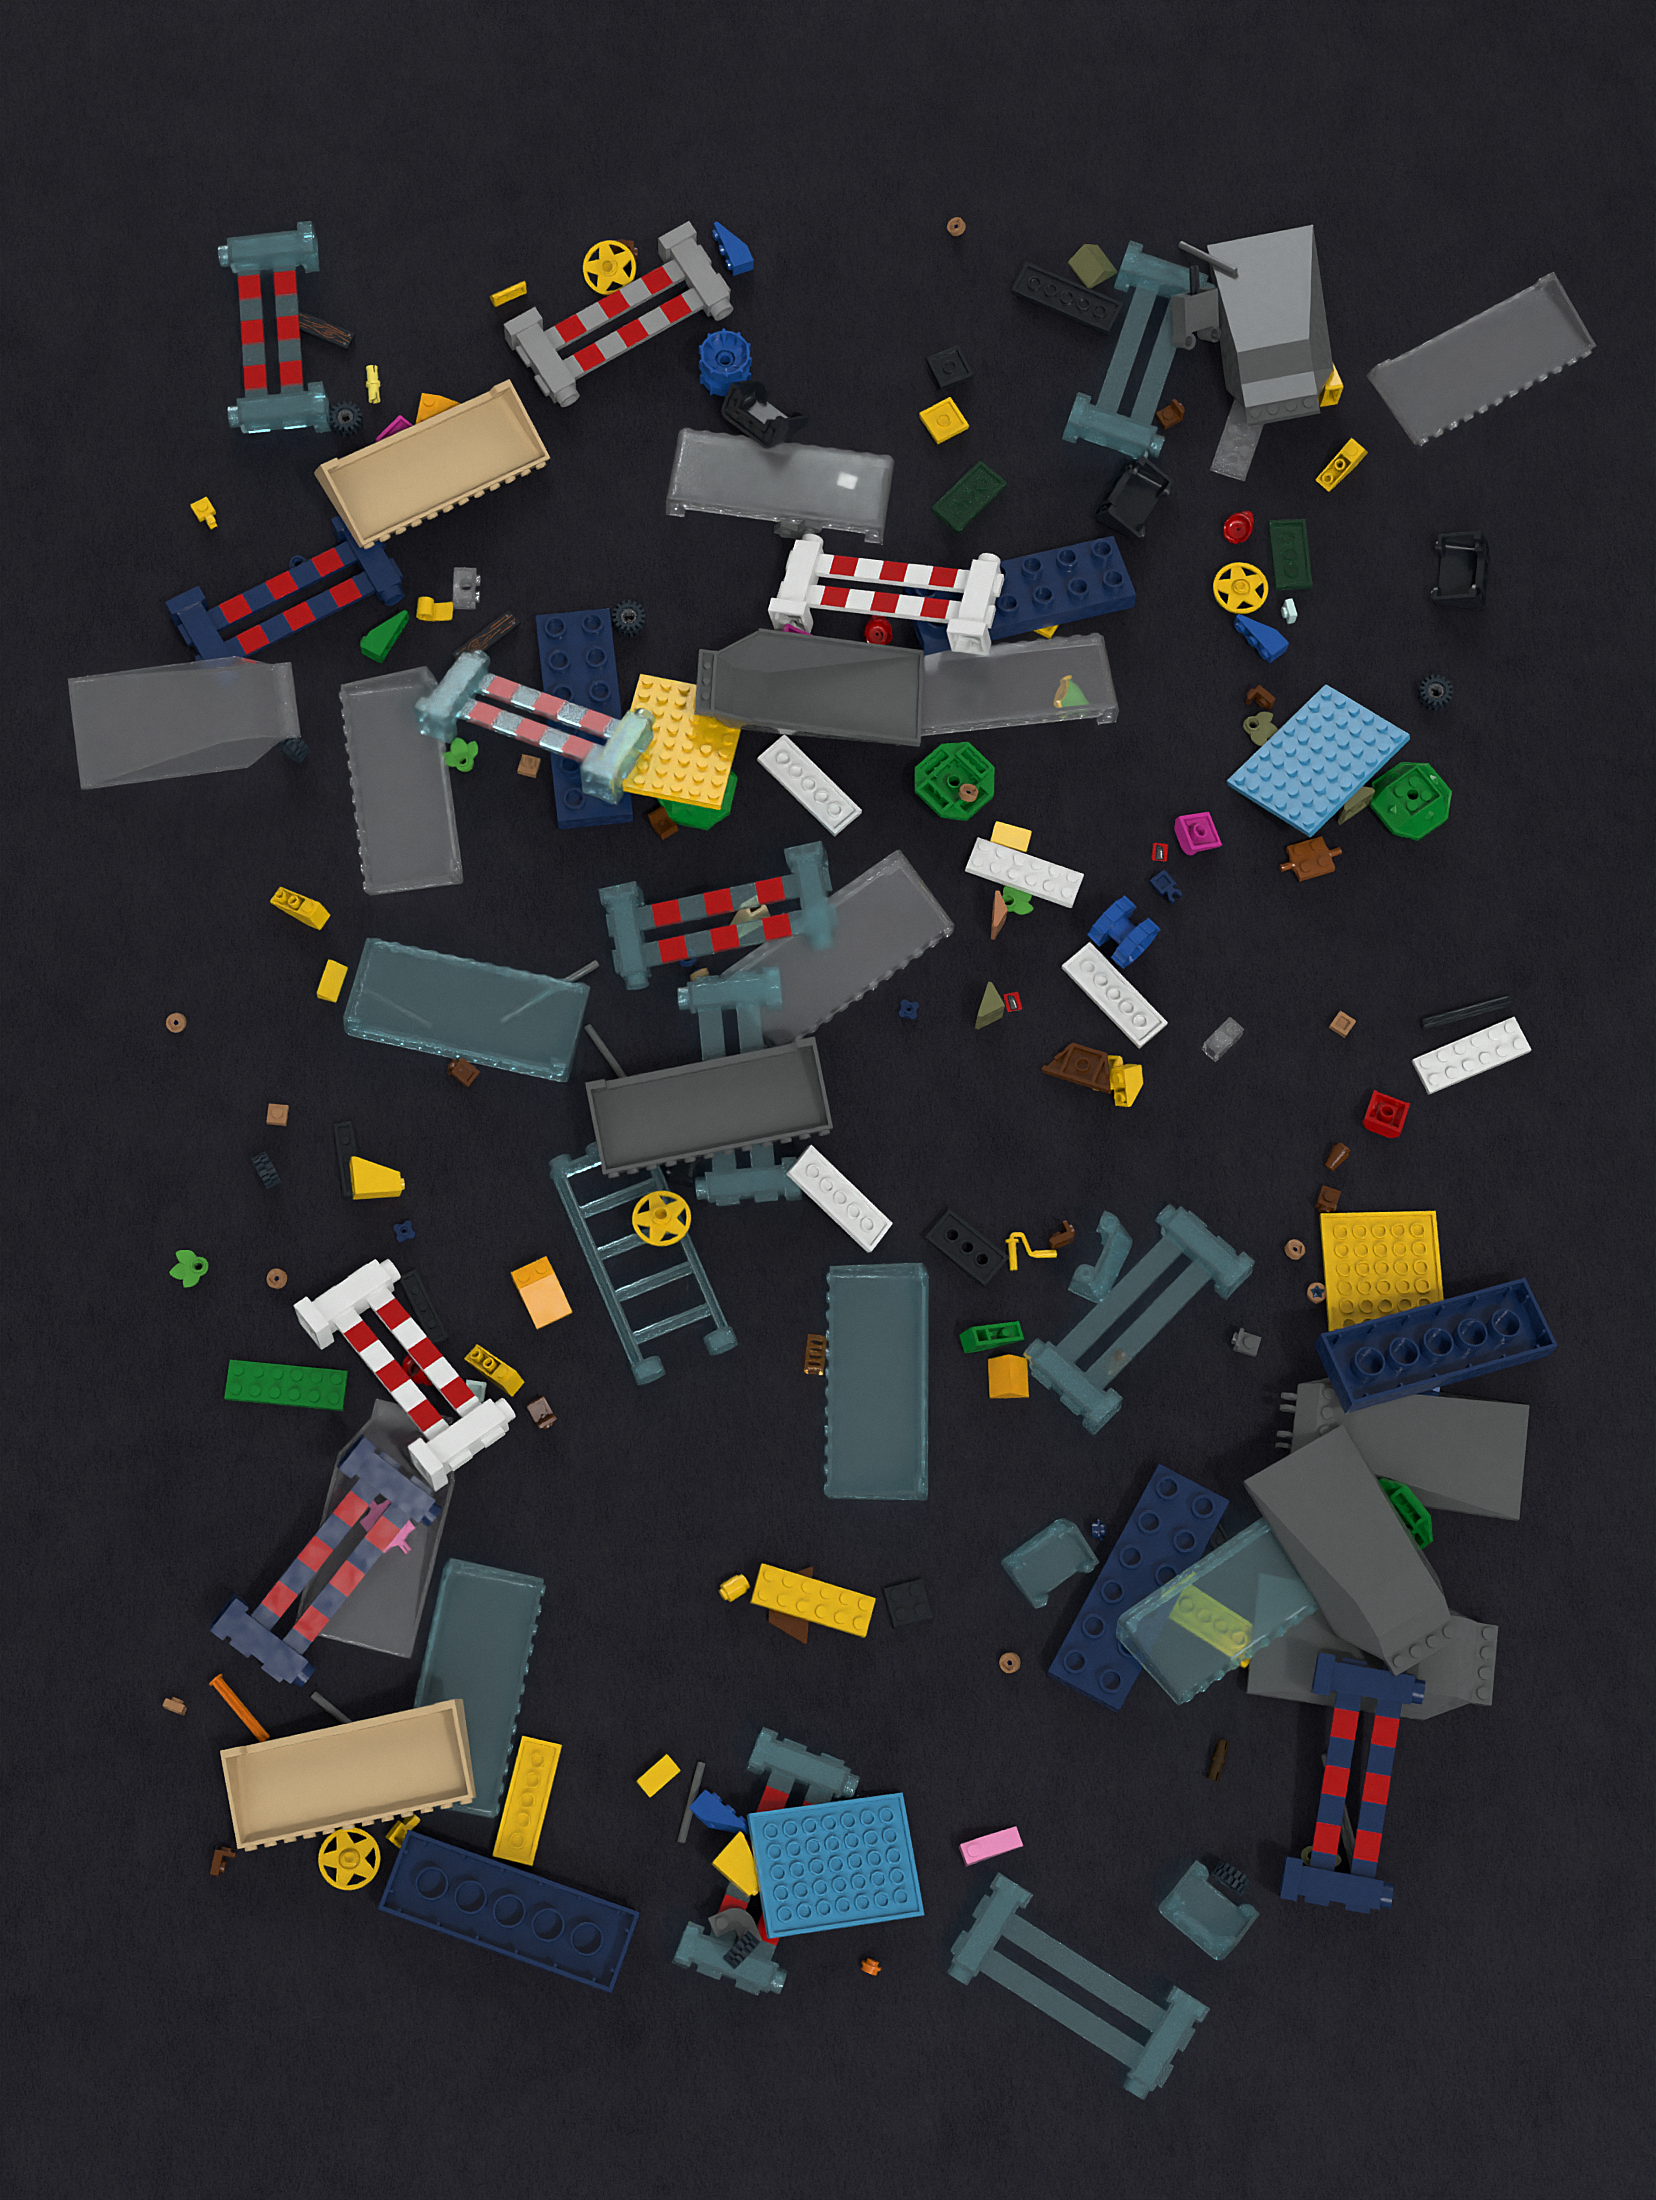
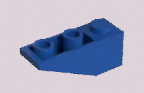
[712,222,753,276]
[1234,614,1289,663]
[689,1789,750,1836]

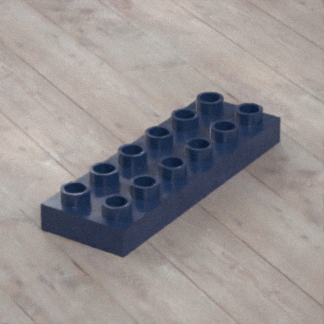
[902,536,1136,656]
[536,608,633,829]
[1314,1278,1558,1414]
[1047,1464,1230,1714]
[378,1830,640,1994]

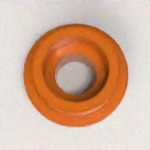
[861,1958,881,1975]

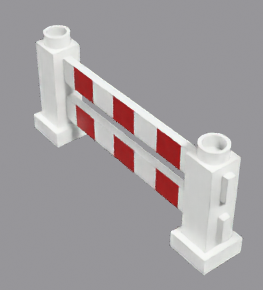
[768,534,1004,655]
[294,1259,516,1492]

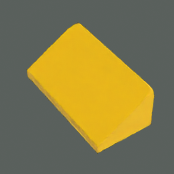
[489,281,527,307]
[990,821,1032,853]
[317,959,348,1003]
[637,1754,681,1798]

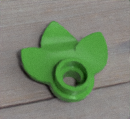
[443,737,478,772]
[1002,886,1033,915]
[169,1250,209,1288]

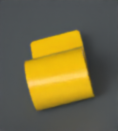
[416,597,453,621]

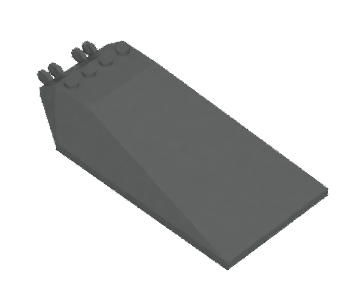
[1275,1378,1529,1521]

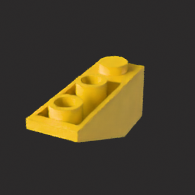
[1316,438,1368,492]
[270,887,330,930]
[464,1344,525,1397]

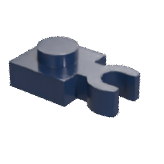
[1149,870,1182,904]

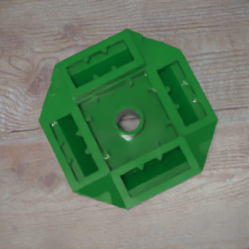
[914,742,995,821]
[1370,762,1452,841]
[656,770,738,830]
[1378,1478,1433,1550]

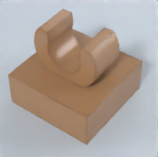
[517,754,541,778]

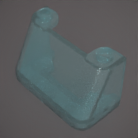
[1068,1210,1133,1303]
[1001,1518,1099,1609]
[1159,1860,1260,1960]

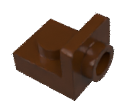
[1155,399,1185,430]
[1245,684,1276,711]
[446,1057,480,1087]
[1315,1185,1341,1213]
[1048,1220,1075,1250]
[210,1847,237,1878]

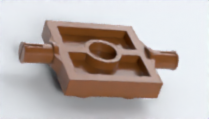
[1279,836,1342,882]

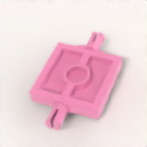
[360,1499,416,1554]

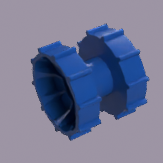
[699,328,752,397]
[1087,895,1161,969]

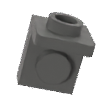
[1231,1328,1261,1357]

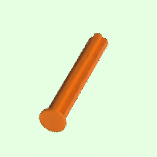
[209,1674,270,1742]

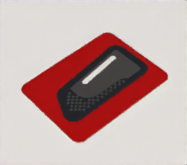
[1152,843,1168,861]
[1004,992,1022,1012]

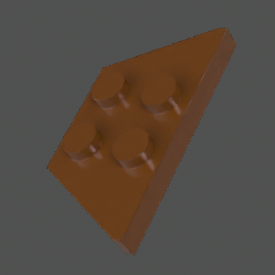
[1041,1042,1111,1094]
[768,1567,813,1645]

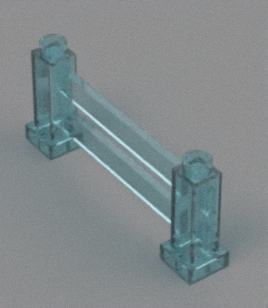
[1062,240,1215,458]
[677,966,802,1206]
[1023,1204,1255,1436]
[946,1872,1210,2100]

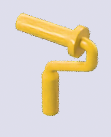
[1005,1232,1057,1271]

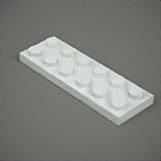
[757,734,862,837]
[965,837,1084,908]
[1062,942,1168,1049]
[1412,1017,1531,1095]
[786,1145,893,1253]

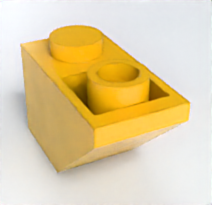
[1111,1064,1143,1107]

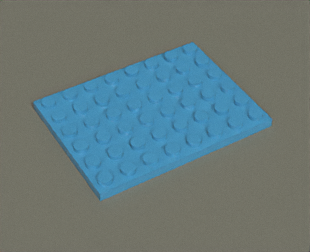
[1227,684,1410,837]
[747,1793,924,1939]

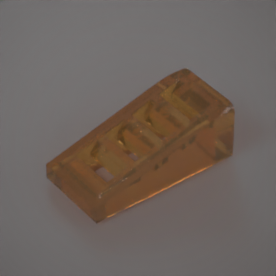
[804,1334,828,1375]

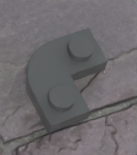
[774,519,822,539]
[708,1908,762,1941]

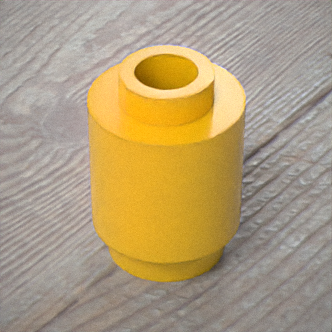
[719,1574,750,1602]

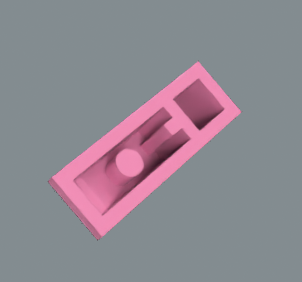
[959,1826,1023,1866]

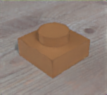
[1329,1011,1356,1038]
[266,1104,289,1126]
[163,1697,187,1716]

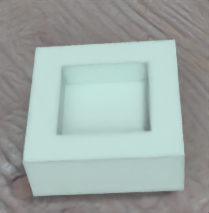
[1281,599,1297,624]
[466,1380,487,1403]

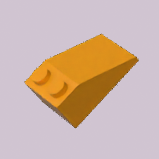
[415,393,460,425]
[511,1256,572,1330]

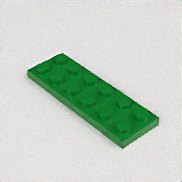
[224,1360,348,1411]

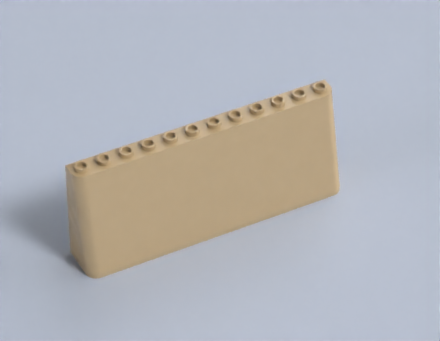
[314,379,550,550]
[220,1699,476,1852]

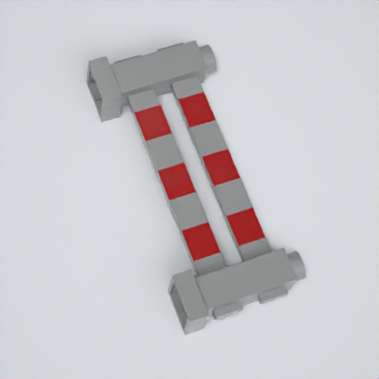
[504,221,733,407]

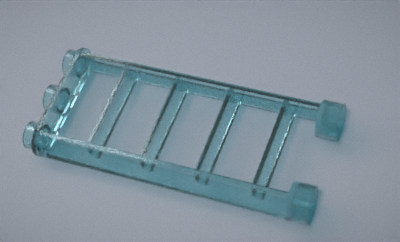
[549,1141,739,1385]

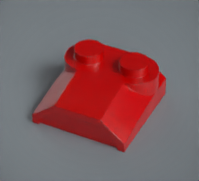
[1363,1090,1410,1138]

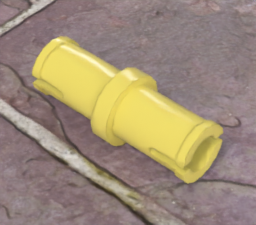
[366,365,381,403]

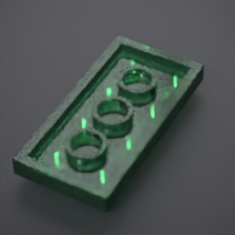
[931,460,1007,533]
[1268,519,1313,590]

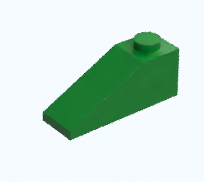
[360,610,409,663]
[959,1321,1024,1353]

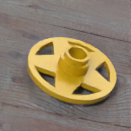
[583,240,636,295]
[1213,562,1268,614]
[632,1191,691,1246]
[318,1828,381,1890]

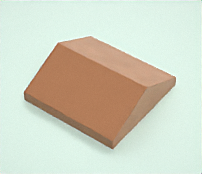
[991,891,1008,939]

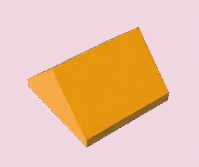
[988,1354,1029,1398]

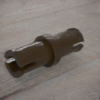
[1207,1739,1230,1782]

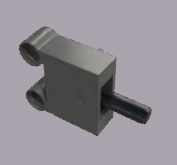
[1170,265,1221,350]

